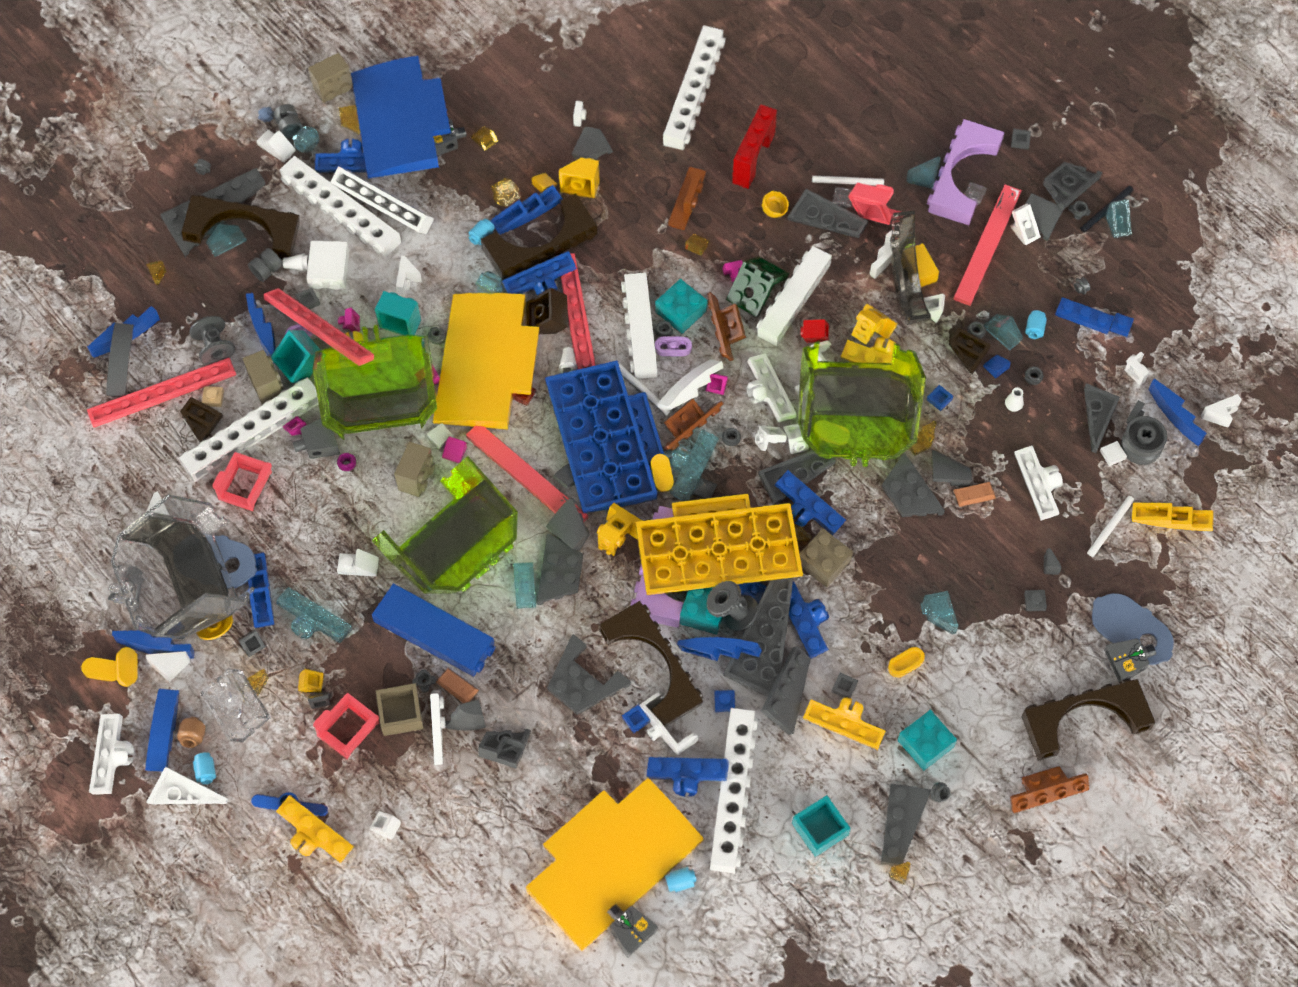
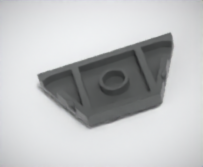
[1043,162,1102,211]
[882,453,945,517]
[537,534,583,605]

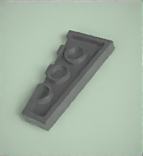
[788,189,868,238]
[758,445,836,505]
[881,783,931,867]

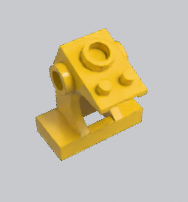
[851,304,898,345]
[597,503,643,556]

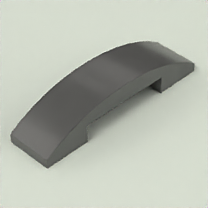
[106,323,134,397]

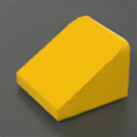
[532,173,557,193]
[298,669,324,693]

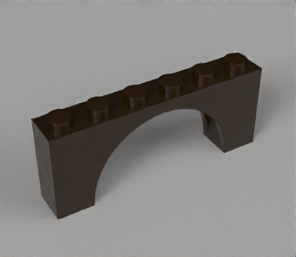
[481,193,597,281]
[182,195,300,259]
[598,601,704,727]
[1021,679,1156,761]

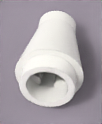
[283,253,309,271]
[559,347,577,373]
[1005,388,1024,412]

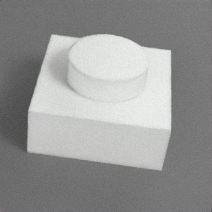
[573,101,586,127]

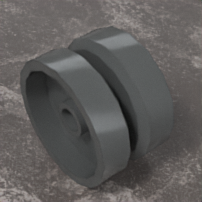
[1120,416,1168,465]

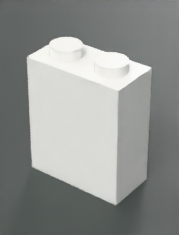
[307,241,349,290]

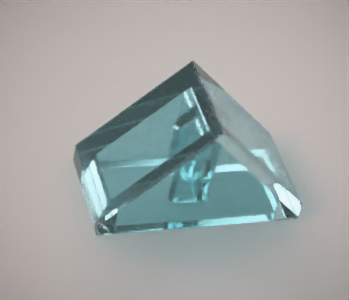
[907,156,941,189]
[1105,199,1132,238]
[206,224,247,257]
[984,314,1023,350]

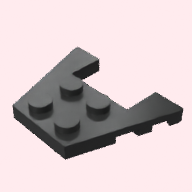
[547,634,631,715]

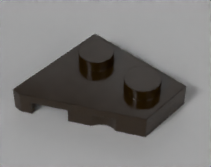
[949,327,991,375]
[180,397,223,443]

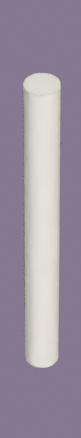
[812,175,884,186]
[619,364,673,417]
[1087,496,1134,557]

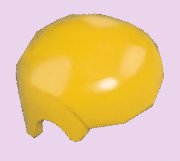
[762,191,789,218]

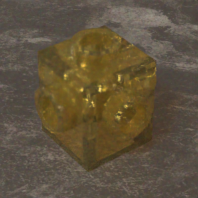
[490,178,521,207]

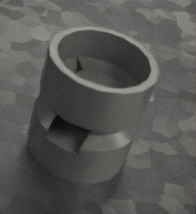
[273,104,303,138]
[248,248,283,282]

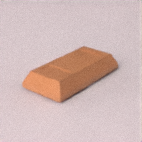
[954,482,996,507]
[436,667,479,704]

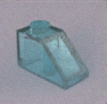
[513,562,536,609]
[921,591,958,635]

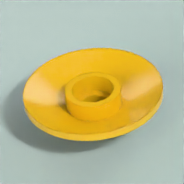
[195,609,233,640]

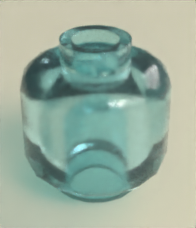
[293,126,320,153]
[475,271,503,294]

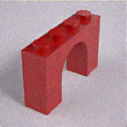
[732,104,777,189]

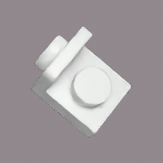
[1124,352,1149,385]
[783,423,809,454]
[755,426,787,451]

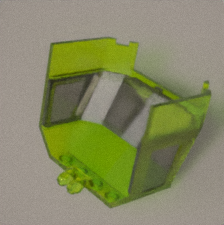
[313,324,437,440]
[798,341,926,467]
[372,456,518,594]

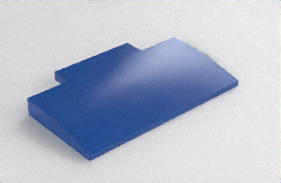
[351,55,451,179]
[545,360,664,513]

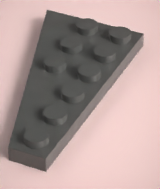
[160,168,265,257]

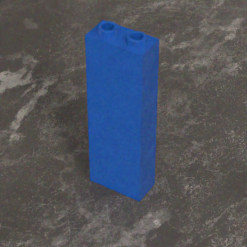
[372,583,495,677]

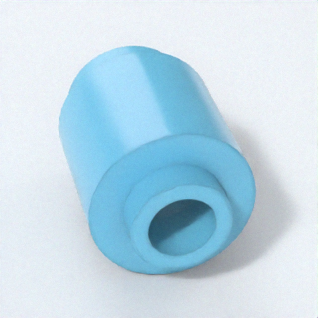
[468,219,495,245]
[1025,310,1047,339]
[193,752,216,785]
[665,867,697,893]

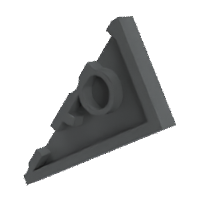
[1084,383,1120,453]

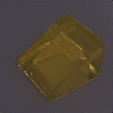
[471,127,498,150]
[685,234,710,256]
[247,669,269,697]

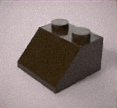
[526,288,568,335]

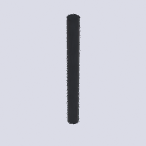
[1080,185,1133,233]

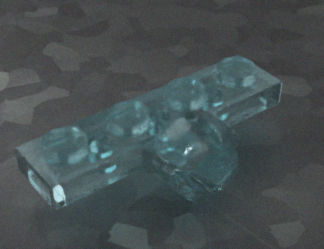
[669,429,719,501]
[276,587,352,643]

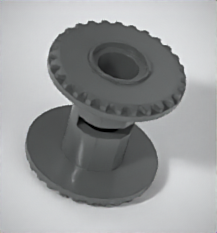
[189,316,235,365]
[706,581,759,631]

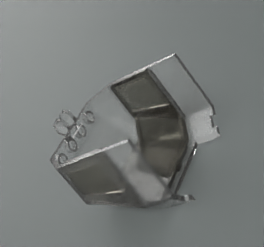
[109,494,255,640]

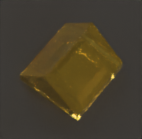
[146,261,166,285]
[888,862,911,885]

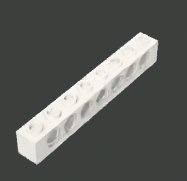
[663,25,725,150]
[280,156,401,257]
[179,377,322,482]
[710,708,758,873]

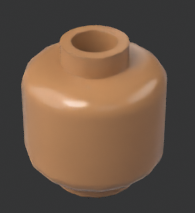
[177,717,206,748]

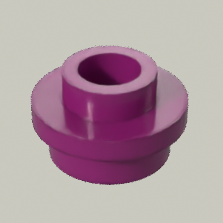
[337,453,356,471]

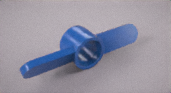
[251,792,328,816]

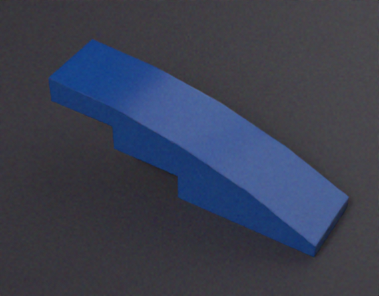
[490,185,563,235]
[246,293,276,364]
[87,306,160,358]
[1148,378,1207,446]
[248,553,275,628]
[112,630,195,659]
[677,637,762,661]
[145,689,179,772]

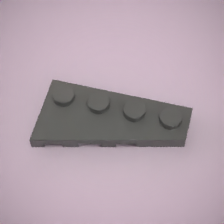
[761,646,811,735]

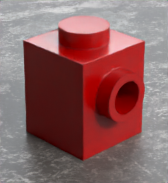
[800,319,829,343]

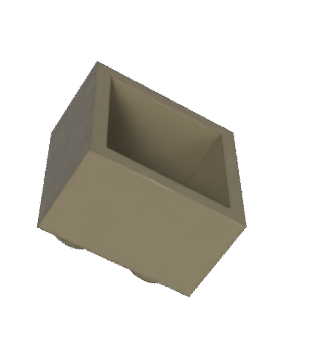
[308,52,353,103]
[242,350,284,405]
[394,441,435,497]
[800,529,853,588]
[376,683,424,736]

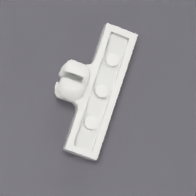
[746,353,796,422]
[1014,446,1063,520]
[89,714,134,794]

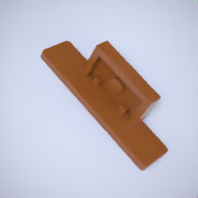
[668,167,706,230]
[707,292,746,362]
[662,399,724,451]
[1011,766,1089,813]

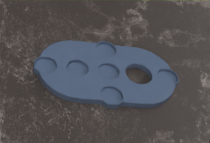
[173,532,257,589]
[1092,594,1174,665]

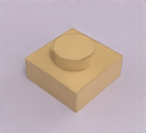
[202,386,224,407]

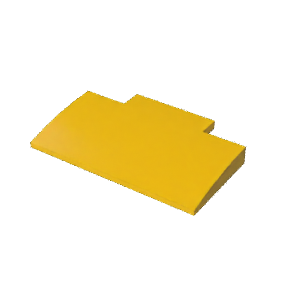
[433,293,540,430]
[636,494,803,595]
[526,778,704,951]

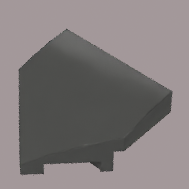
[572,127,613,160]

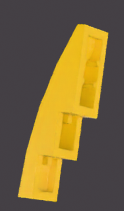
[1132,503,1214,531]

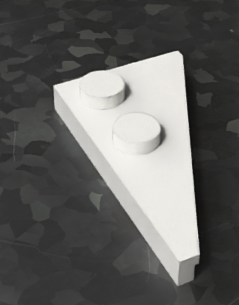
[430,689,446,765]
[147,767,229,804]

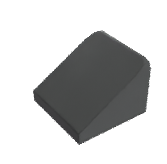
[553,463,575,488]
[1044,548,1062,575]
[238,629,266,657]
[308,691,331,709]

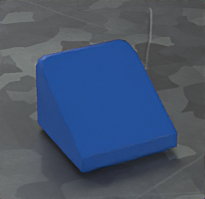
[983,355,1011,379]

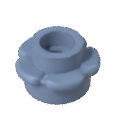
[258,107,274,122]

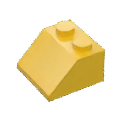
[559,158,600,199]

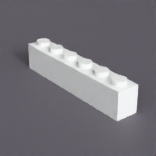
[330,167,434,234]
[756,246,832,346]
[621,273,657,379]

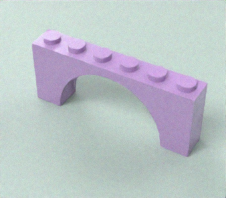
[927,119,1004,225]
[630,506,683,628]

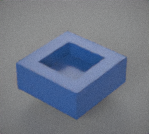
[1110,313,1134,337]
[926,385,954,411]
[714,690,735,712]
[622,704,650,733]

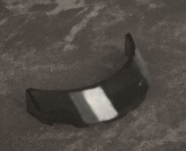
[890,211,931,325]

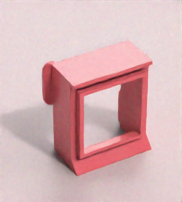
[848,183,904,229]
[212,452,272,511]
[313,693,379,760]

